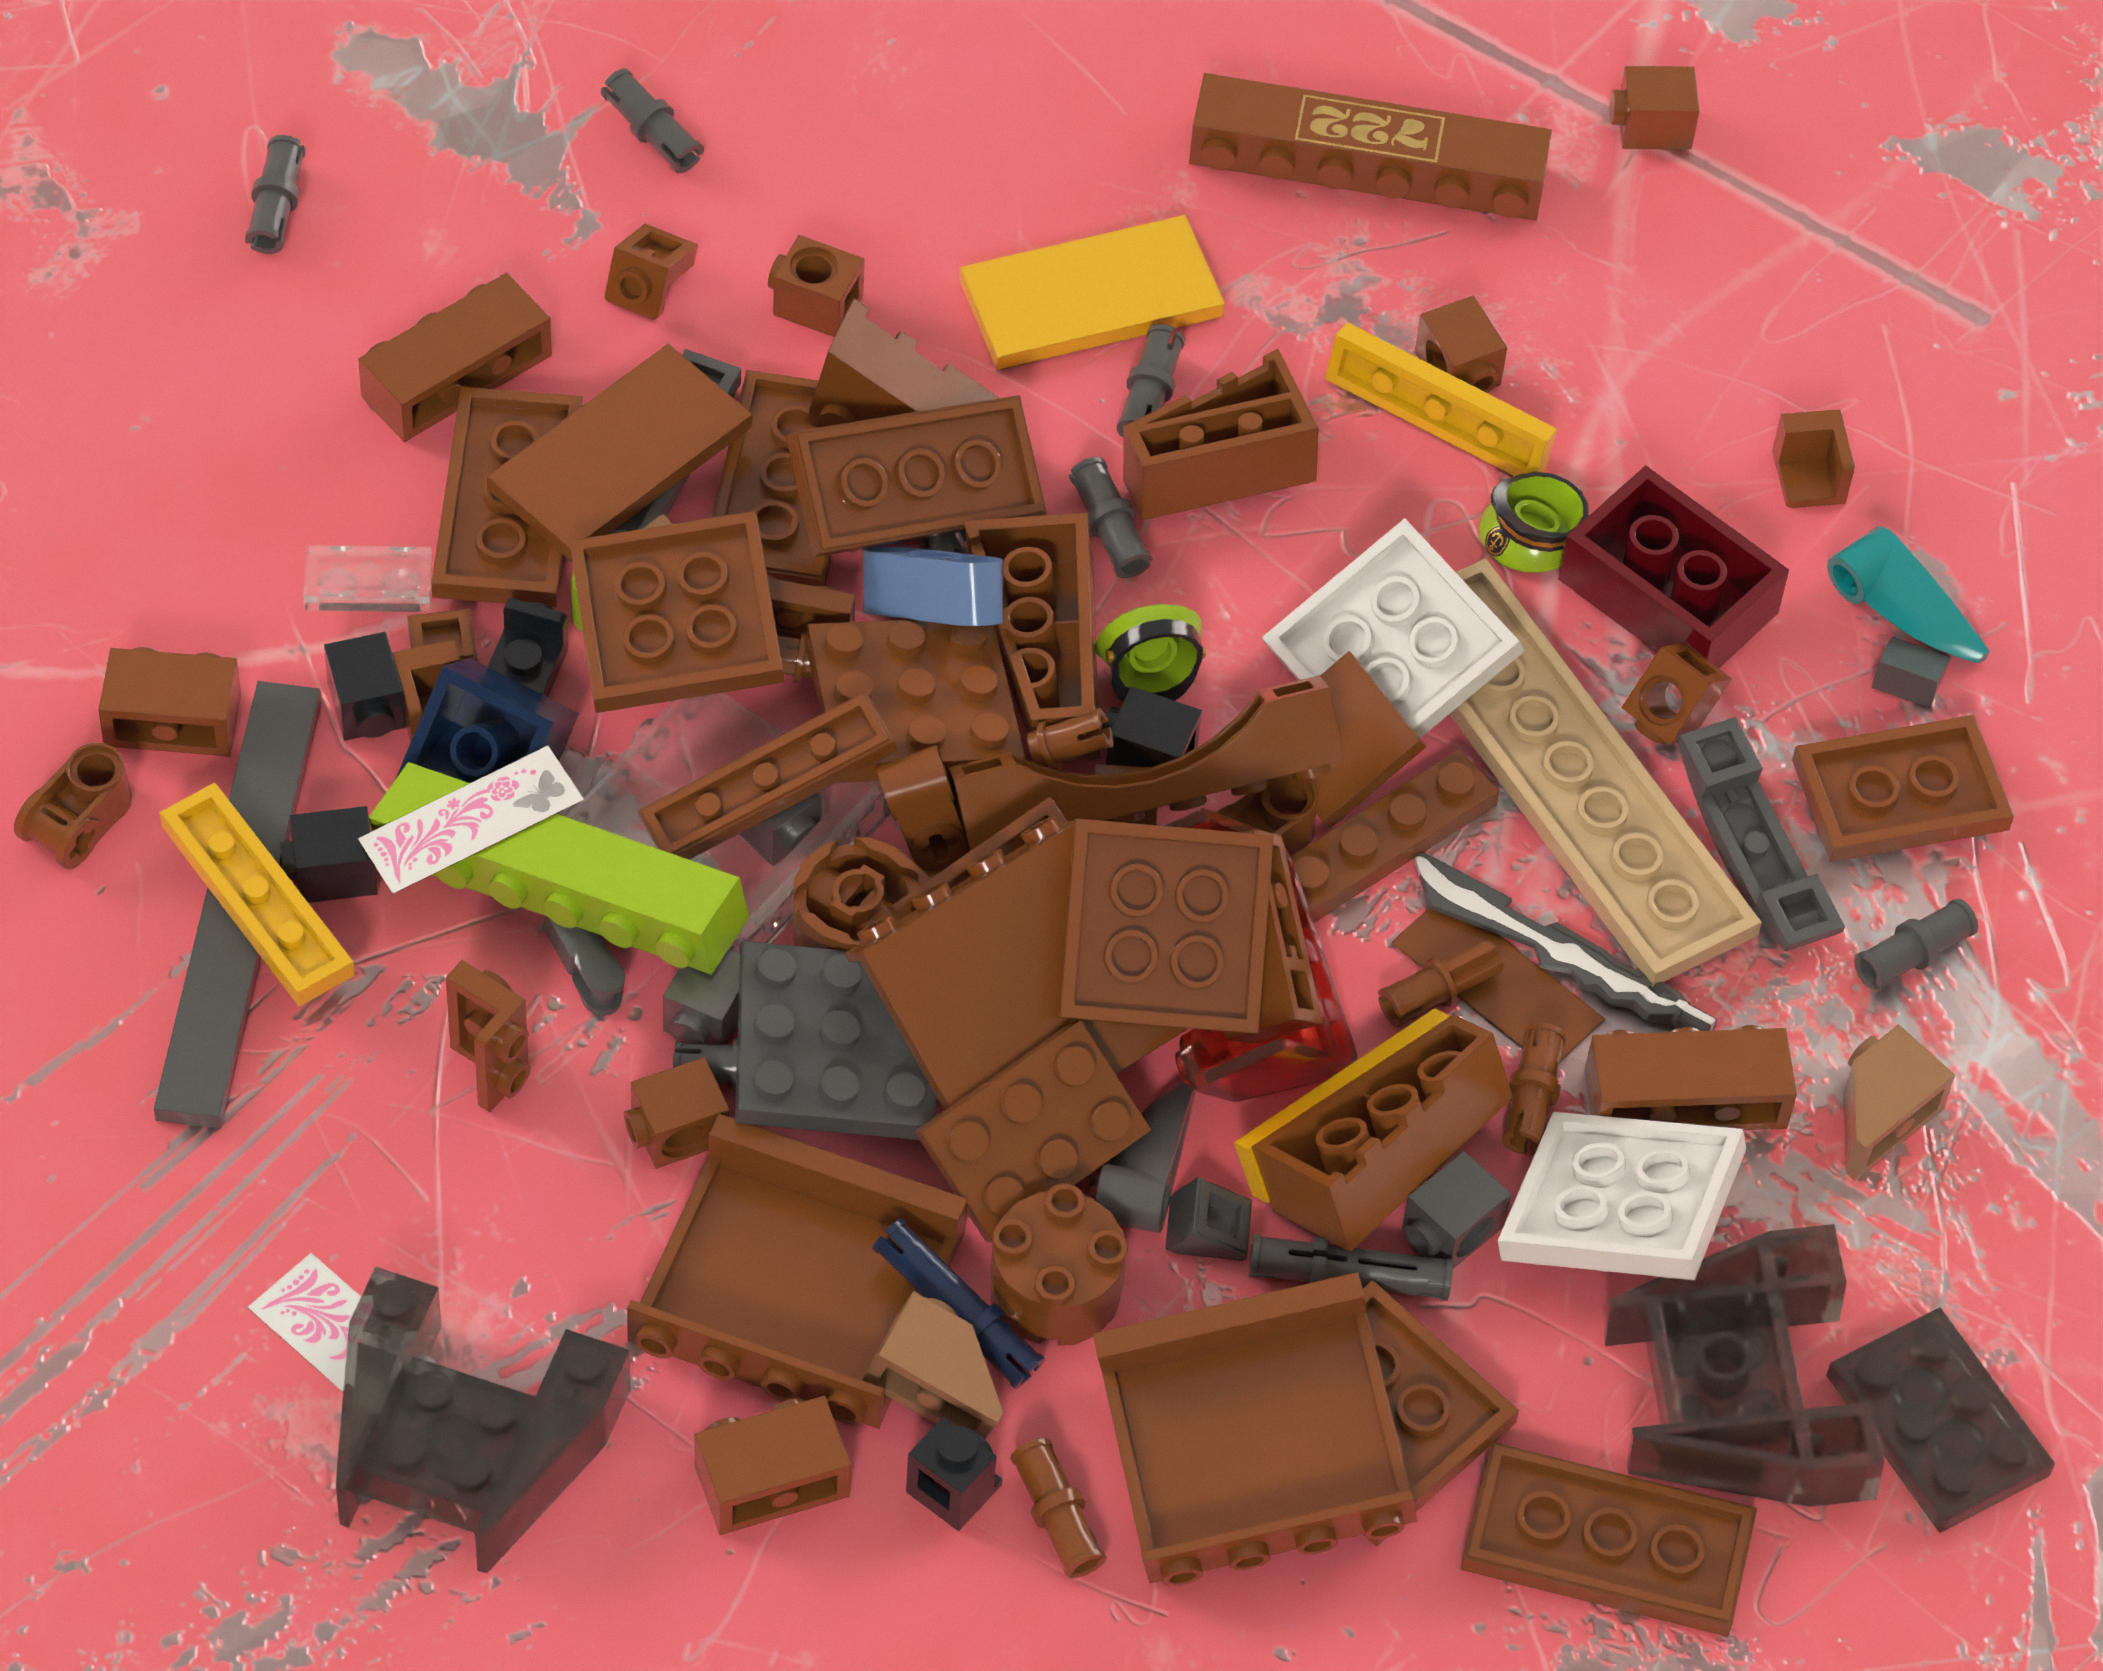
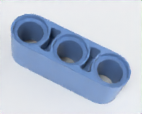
[863,547,1003,626]

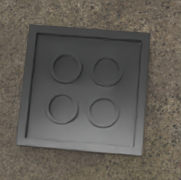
[735,941,937,1140]

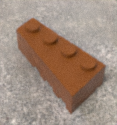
[963,512,1101,762]
[1251,1014,1513,1252]

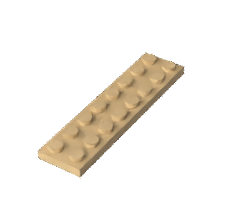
[1449,558,1762,987]

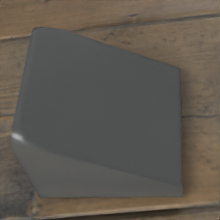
[1872,637,1951,708]
[1166,1177,1252,1261]

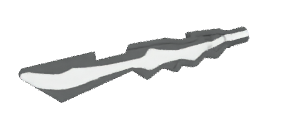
[1414,853,1718,1031]

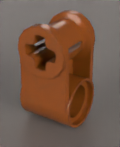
[14,743,131,869]
[876,745,967,870]
[1201,774,1318,858]

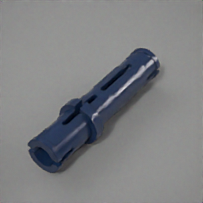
[872,1218,1045,1390]

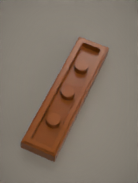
[637,691,898,860]

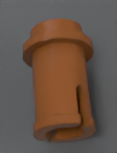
[1027,708,1114,770]

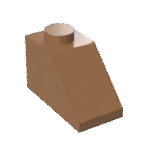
[1844,1024,1955,1181]
[862,1291,1003,1439]

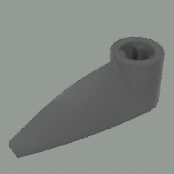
[1095,1077,1197,1233]

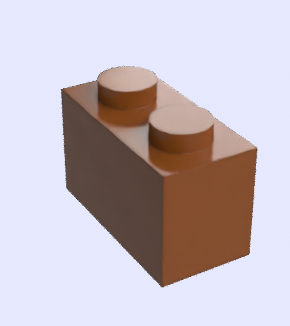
[98,647,241,757]
[694,1395,851,1535]

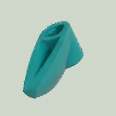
[1827,526,1990,663]

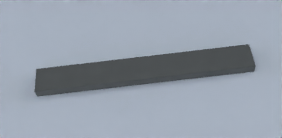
[154,681,321,1129]

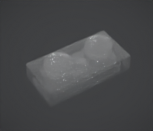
[304,545,433,612]

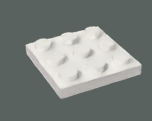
[1262,518,1524,738]
[1498,1112,1746,1280]

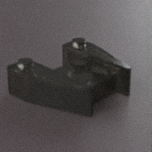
[1604,1224,1884,1507]
[335,1266,631,1574]

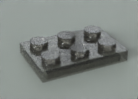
[1826,1307,2055,1533]

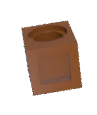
[767,235,865,337]
[1415,295,1507,393]
[1621,642,1732,745]
[624,1057,730,1169]

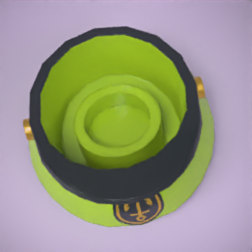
[1479,472,1589,573]
[1095,604,1206,703]

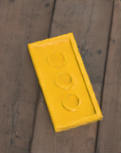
[959,215,1225,370]

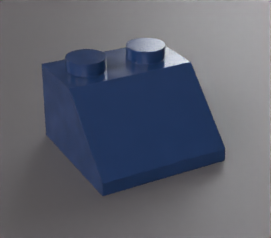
[396,658,580,783]

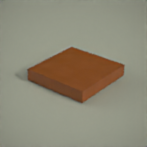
[1310,651,1427,828]

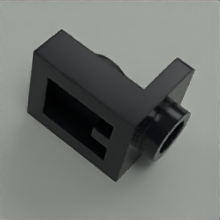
[488,598,568,697]

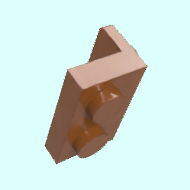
[446,960,530,1112]

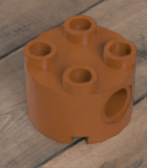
[793,837,920,951]
[990,1184,1127,1346]

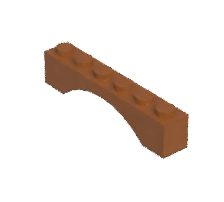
[948,675,1345,851]

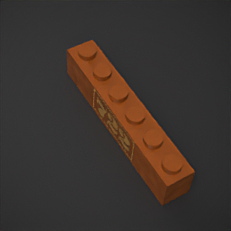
[1189,73,1552,221]

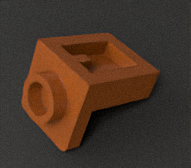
[604,223,698,320]

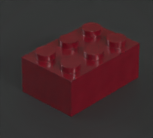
[1558,465,1789,668]

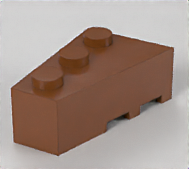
[806,298,999,428]
[1123,349,1318,521]

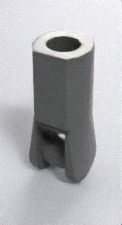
[544,916,625,1016]

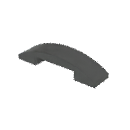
[1677,717,1845,952]

